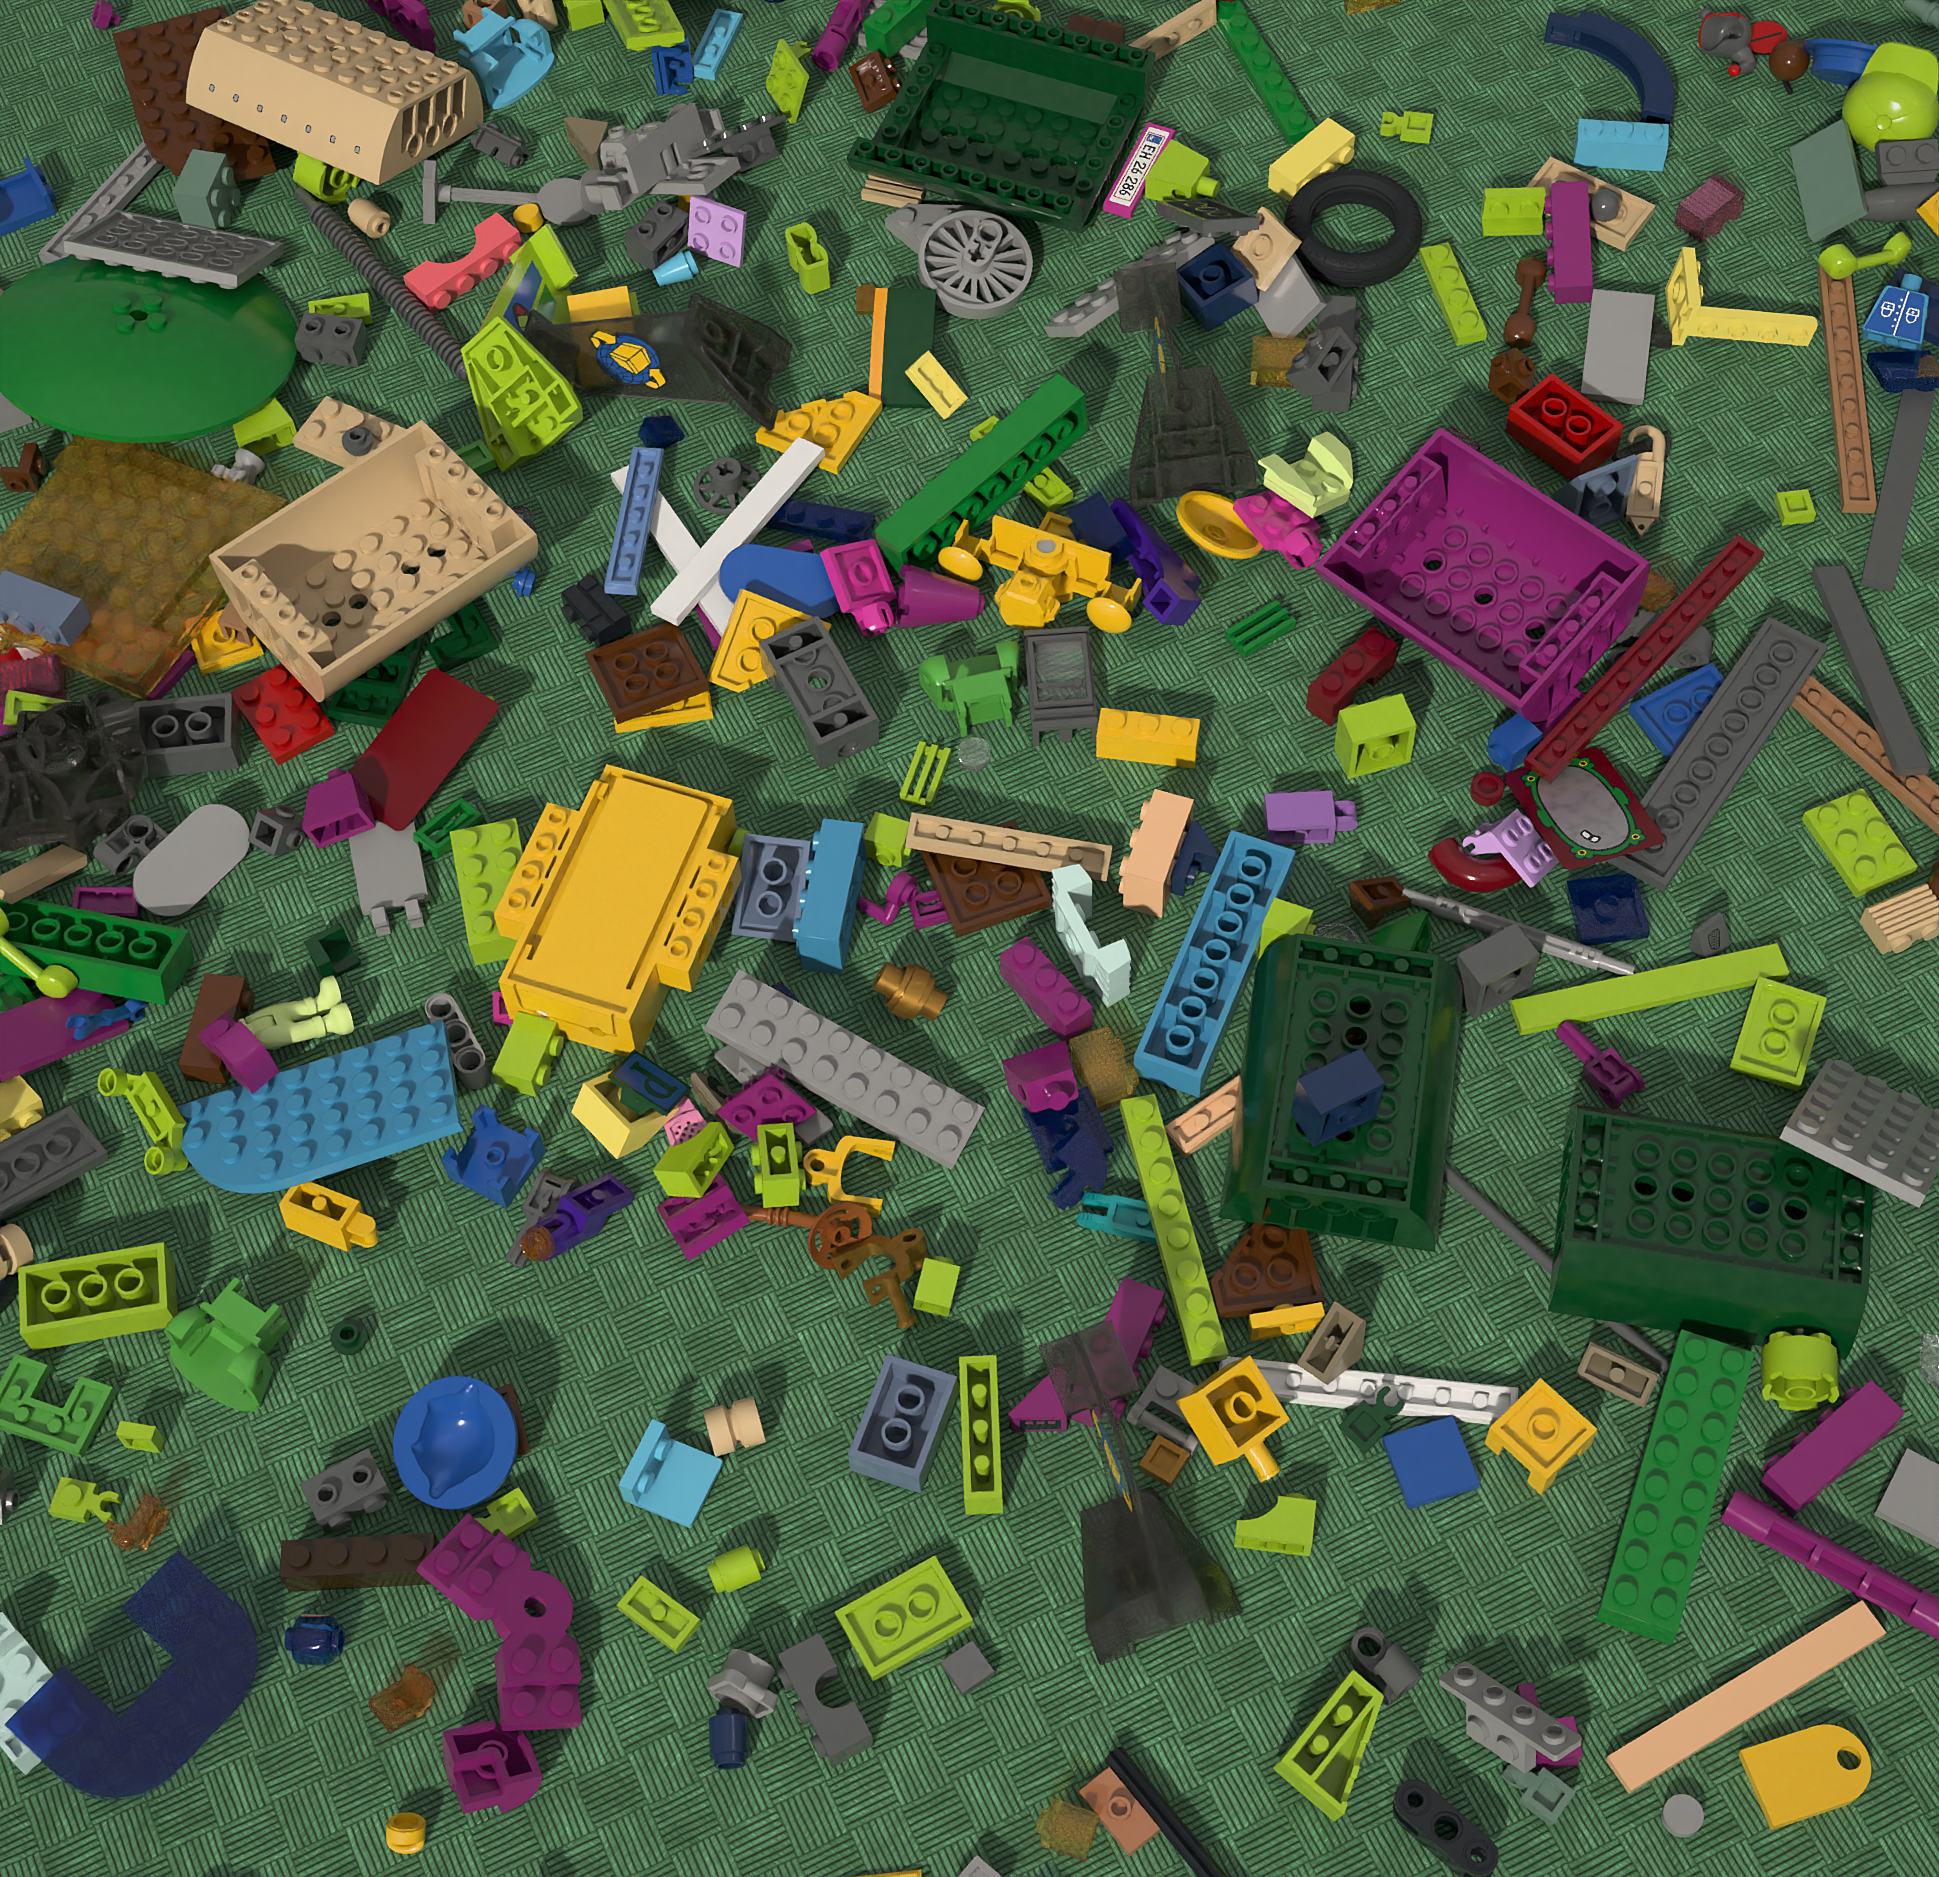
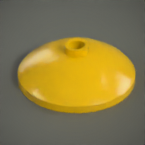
[1176,491,1263,560]

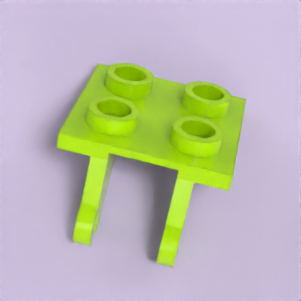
[766,39,811,124]

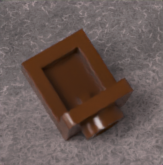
[0,443,47,492]

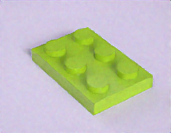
[1802,788,1918,898]
[1729,976,1827,1092]
[835,1555,973,1682]

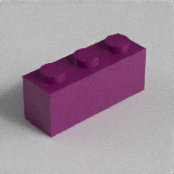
[1000,936,1093,1045]

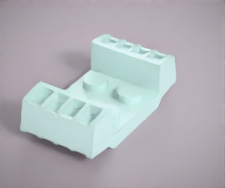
[1052,864,1131,1008]
[0,1612,90,1775]

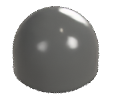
[1589,190,1620,222]

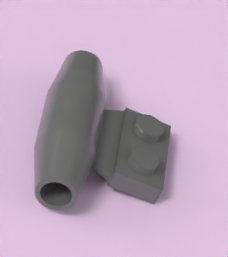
[1857,139,1939,223]

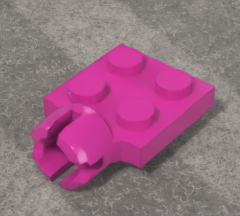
[1233,490,1323,570]
[820,538,897,637]

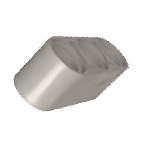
[425,993,491,1089]

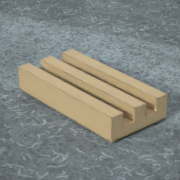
[861,175,926,208]

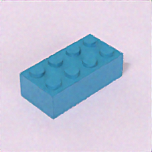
[793,818,867,975]

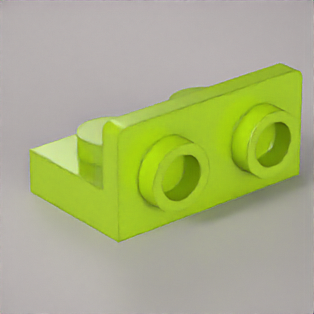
[1480,187,1546,236]

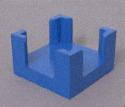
[441,1103,546,1208]

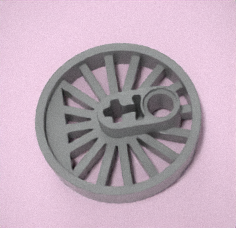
[918,210,1033,319]

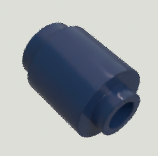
[708,1708,749,1770]

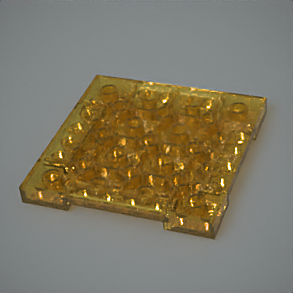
[0,435,289,700]

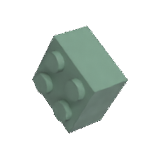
[172,149,241,231]

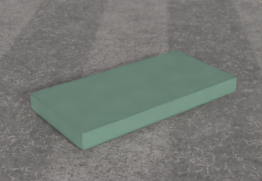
[1790,119,1868,242]

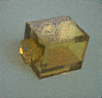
[1036,1798,1099,1862]

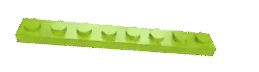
[1119,1094,1228,1366]

